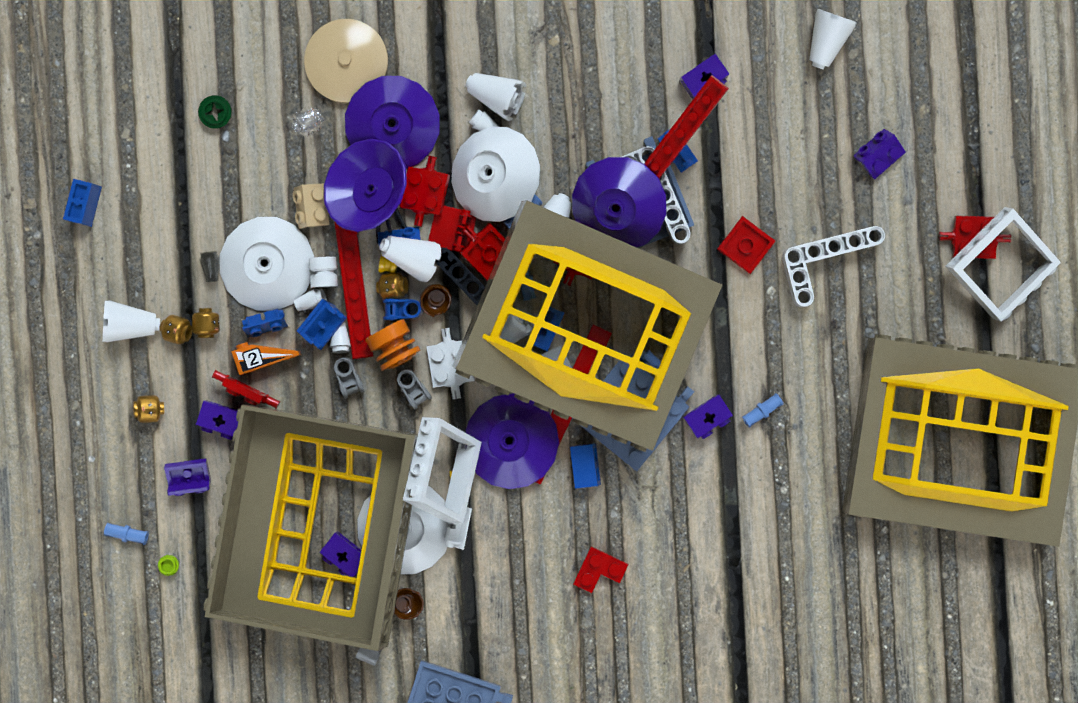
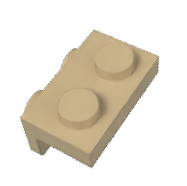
[293,183,330,229]

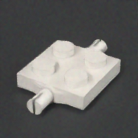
[426,328,475,399]

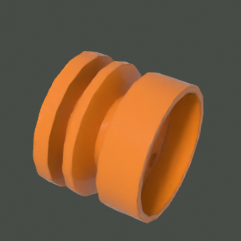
[365,319,421,371]

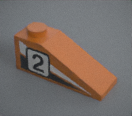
[231,342,302,375]

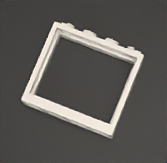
[946,207,1061,322]
[403,417,482,523]

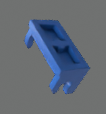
[63,179,102,227]
[297,298,347,350]
[527,307,564,352]
[570,443,601,489]

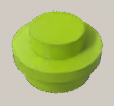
[158,555,179,576]

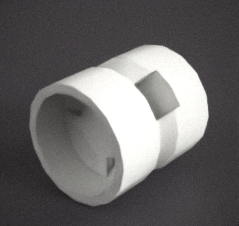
[309,257,338,288]

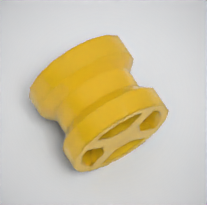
[379,255,398,273]

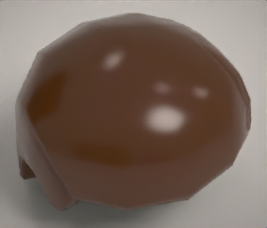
[420,284,452,317]
[394,588,424,620]

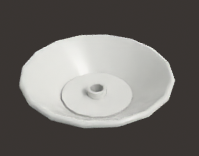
[451,127,540,222]
[220,217,314,311]
[357,486,452,574]

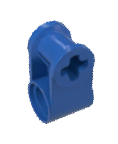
[383,299,423,320]

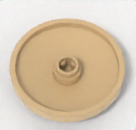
[304,19,388,103]

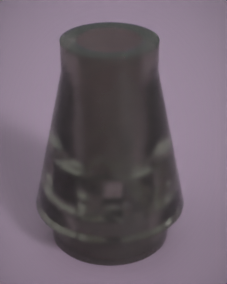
[199,251,220,282]

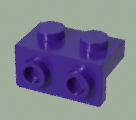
[854,129,906,179]
[164,458,211,496]

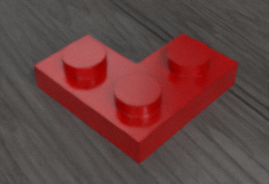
[573,546,629,593]

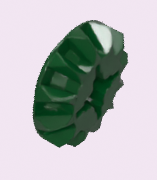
[198,95,232,129]

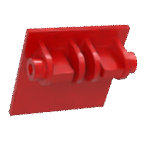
[428,206,476,252]

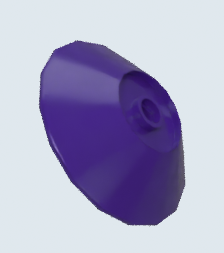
[345,76,440,169]
[324,138,407,232]
[572,157,667,248]
[465,393,559,489]

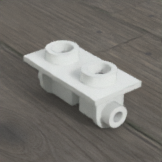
[444,507,472,550]

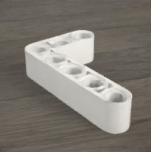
[622,146,690,245]
[782,226,885,307]

